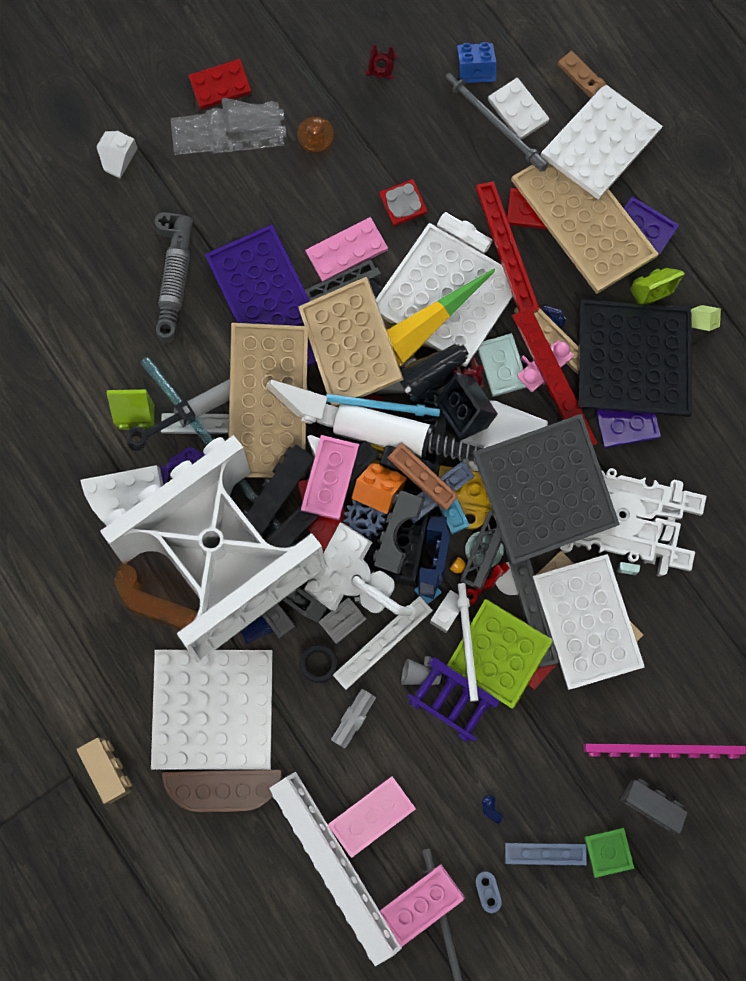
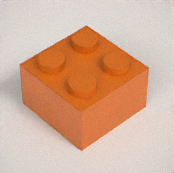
[352,462,407,514]

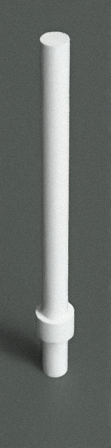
[457,583,478,702]

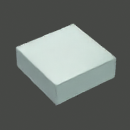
[617,562,640,575]

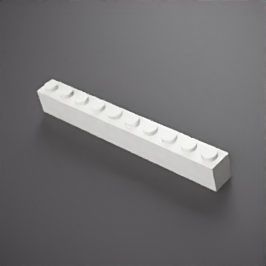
[269,772,402,966]

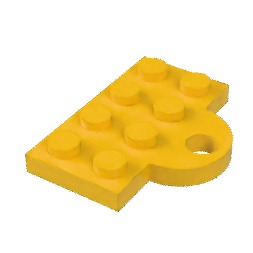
[438,465,492,529]

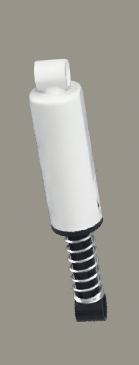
[317,404,487,465]

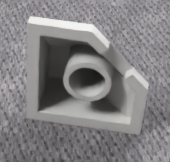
[97,131,138,178]

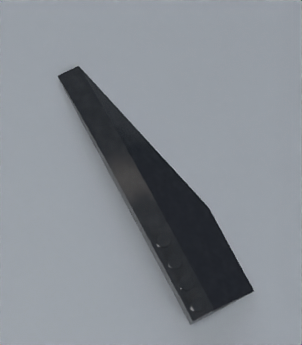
[363,370,455,587]

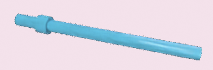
[326,394,440,416]

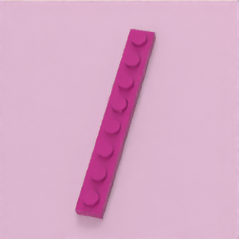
[583,744,746,759]

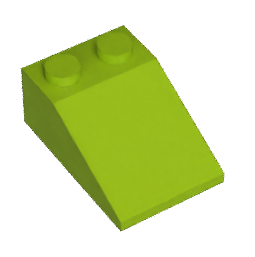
[630,268,684,305]
[107,389,155,430]

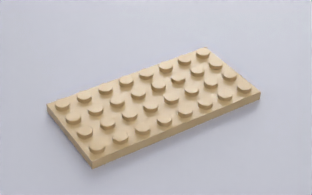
[511,159,658,294]
[228,323,308,479]

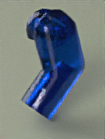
[543,305,566,327]
[482,795,504,824]

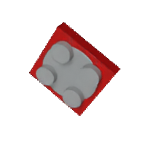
[379,179,427,226]

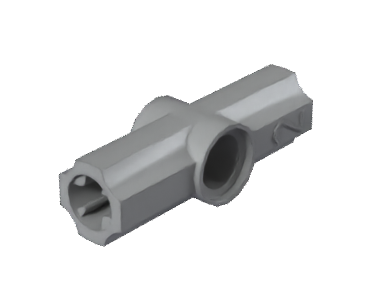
[331,689,376,748]

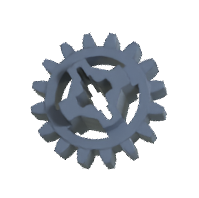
[344,500,387,539]

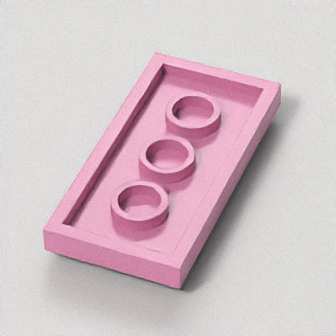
[305,217,388,282]
[301,435,359,520]
[328,777,416,858]
[380,865,465,947]

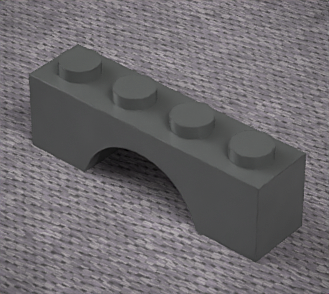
[373,490,425,573]

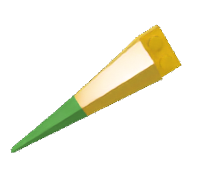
[387,269,495,368]

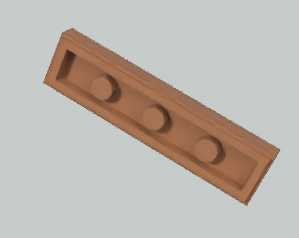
[388,443,458,511]

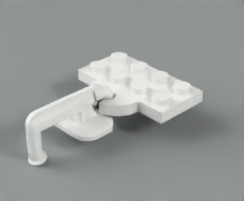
[304,522,415,618]

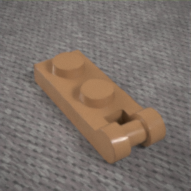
[558,50,606,98]

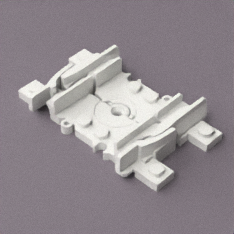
[560,468,706,577]

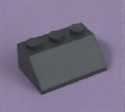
[620,779,687,834]

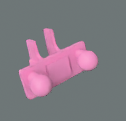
[517,340,573,392]

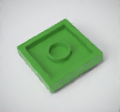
[584,828,634,878]

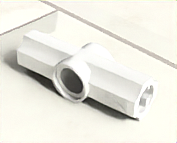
[437,212,492,254]

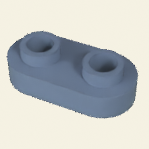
[475,871,502,913]

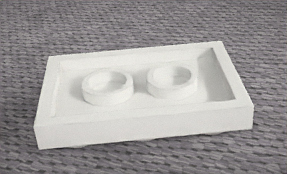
[488,77,549,140]

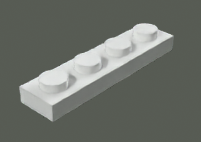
[161,413,229,434]

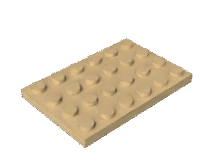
[299,277,404,408]

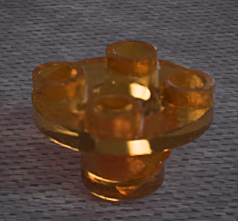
[298,117,334,152]

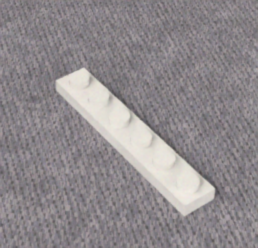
[333,596,433,690]

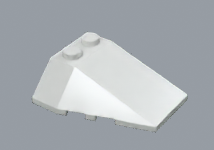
[462,401,548,471]

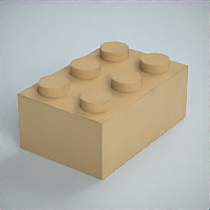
[76,738,132,804]

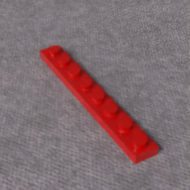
[475,181,539,313]
[512,307,597,445]

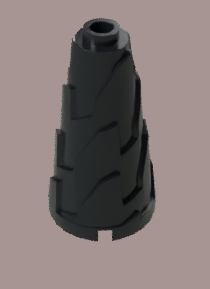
[400,344,469,403]

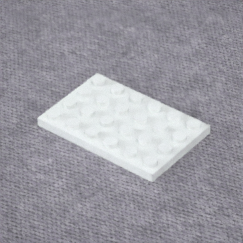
[540,85,663,200]
[533,554,644,690]

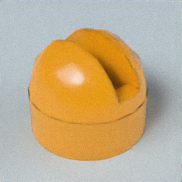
[449,556,466,573]

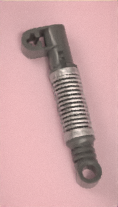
[155,212,193,343]

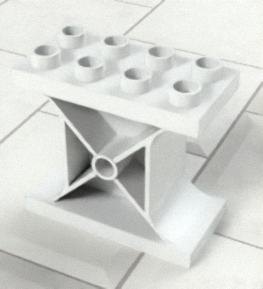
[100,435,325,663]

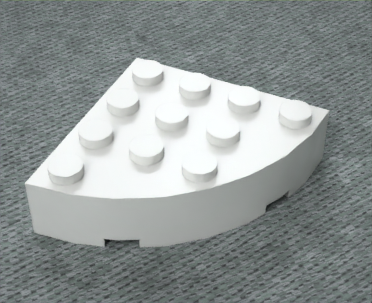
[80,465,163,522]

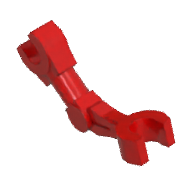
[466,562,510,605]

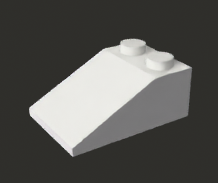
[266,380,327,424]

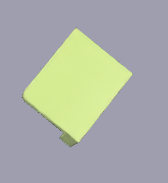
[691,305,721,331]

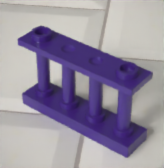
[406,657,500,742]

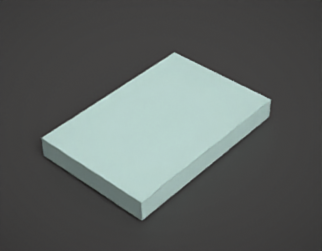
[477,333,526,397]

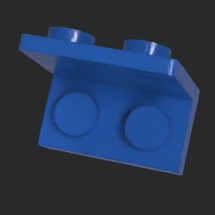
[457,42,496,83]

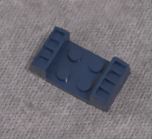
[418,517,450,599]

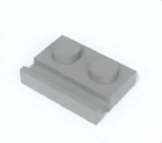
[319,597,367,644]

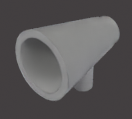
[401,656,441,685]

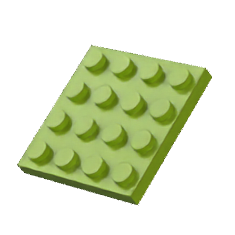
[447,599,554,709]

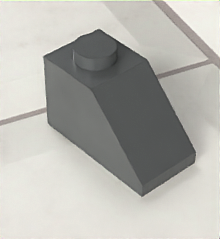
[282,587,327,622]

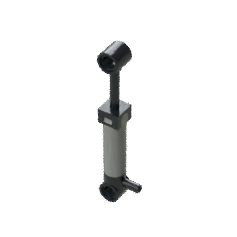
[127,362,230,451]

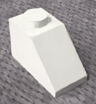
[430,590,460,633]

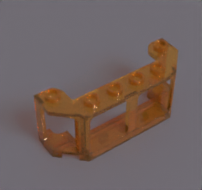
[114,563,198,630]

